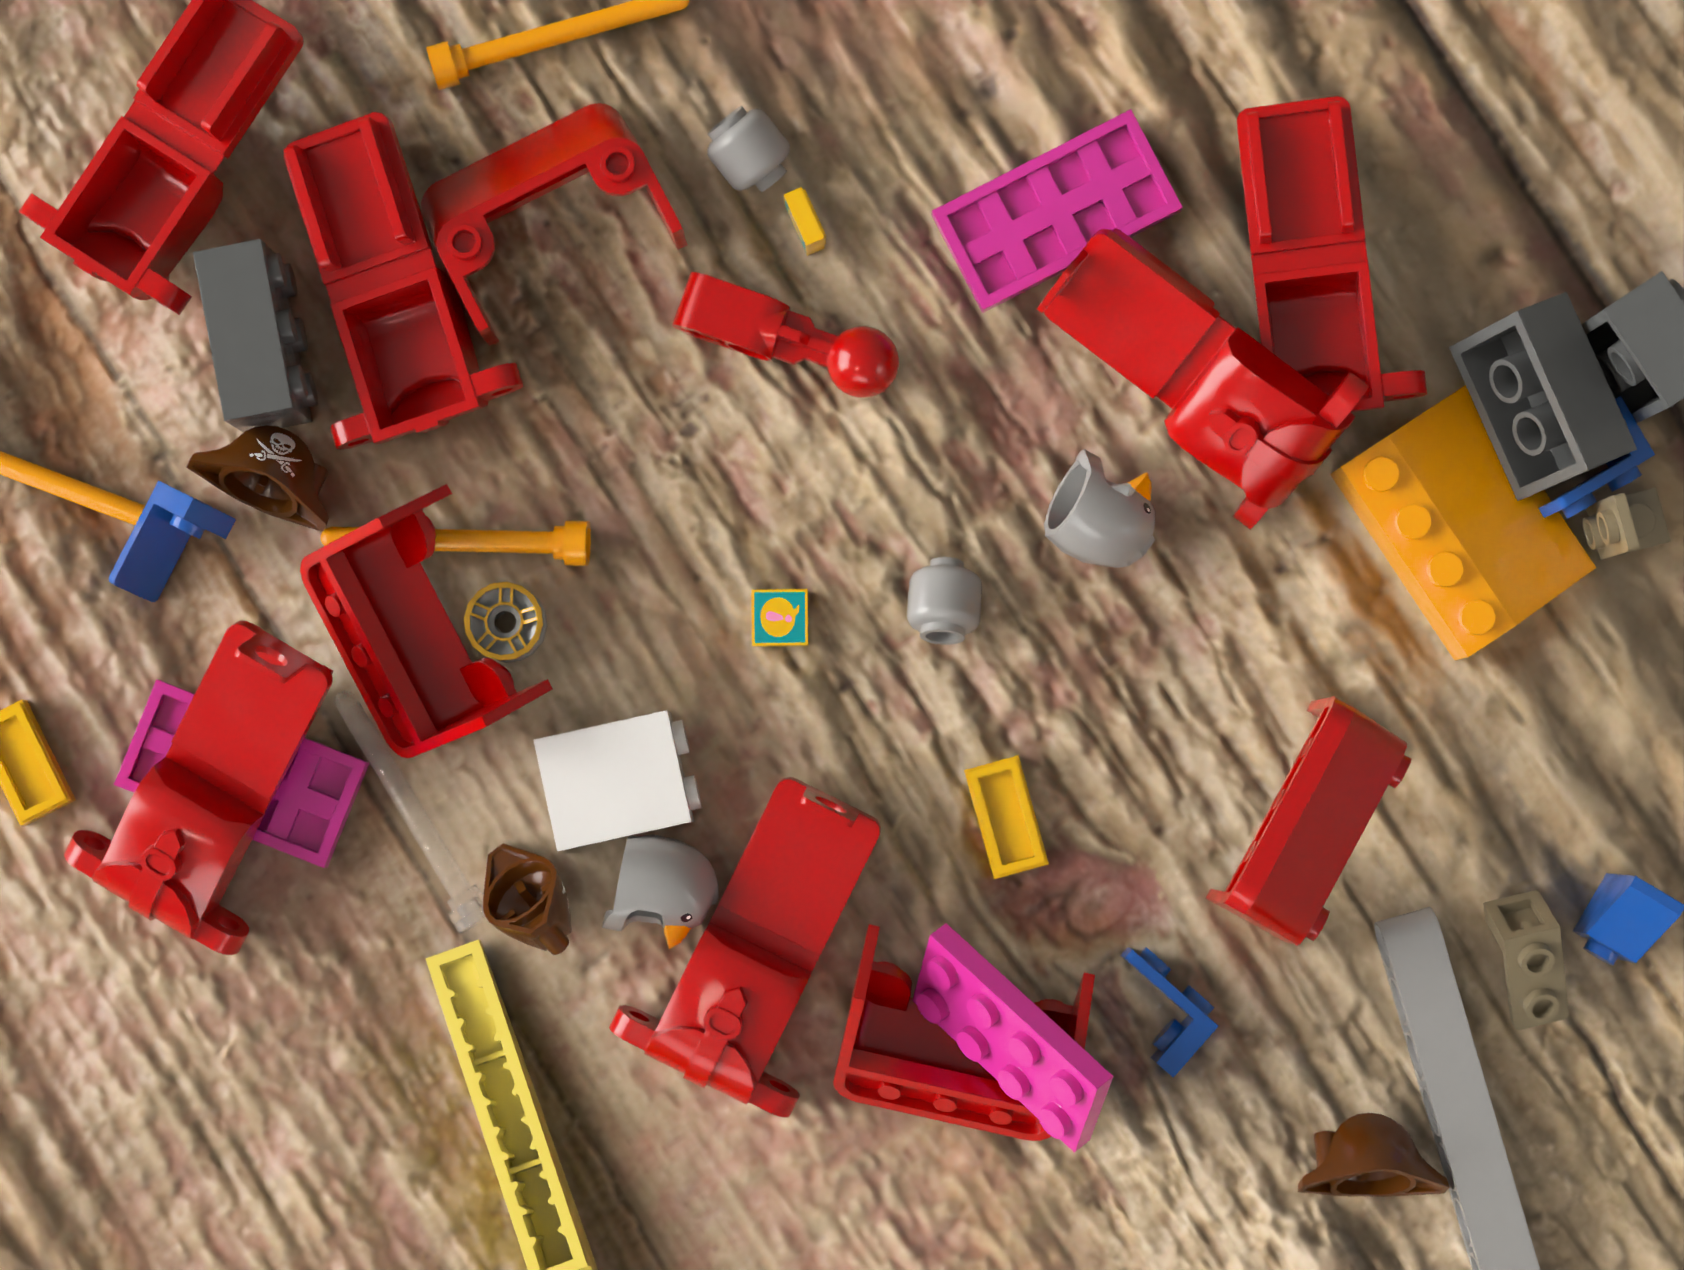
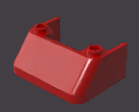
[421,103,687,346]
[300,484,553,758]
[1205,696,1412,946]
[833,924,1095,1141]

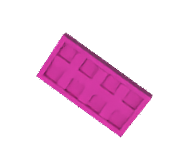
[931,109,1183,313]
[114,679,370,868]
[912,923,1114,1153]

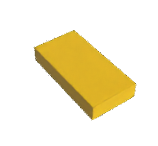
[0,700,76,826]
[963,755,1049,879]

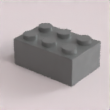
[193,239,318,432]
[1581,271,1684,423]
[1449,292,1637,501]

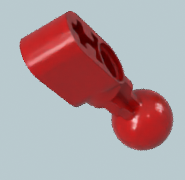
[672,272,899,398]

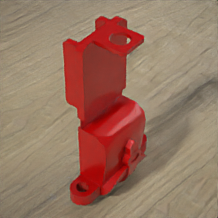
[18,0,304,316]
[1237,96,1427,412]
[283,112,524,450]
[1037,228,1369,530]
[64,620,333,955]
[609,777,881,1118]

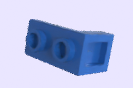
[1538,396,1655,518]
[109,480,236,602]
[1120,947,1218,1078]

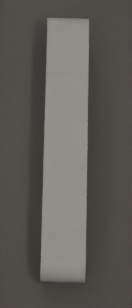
[1374,907,1540,1270]

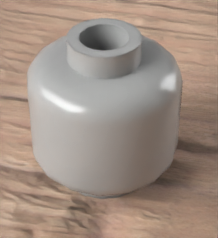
[707,106,790,192]
[907,557,982,645]

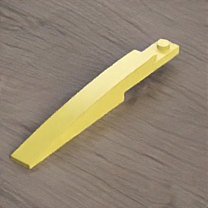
[425,939,598,1270]

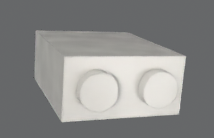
[533,710,702,851]

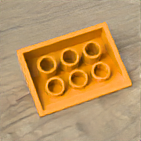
[1330,385,1596,660]

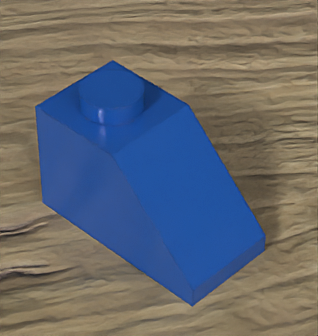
[1573,873,1684,966]

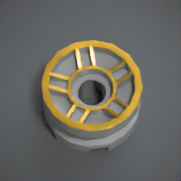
[464,582,548,663]

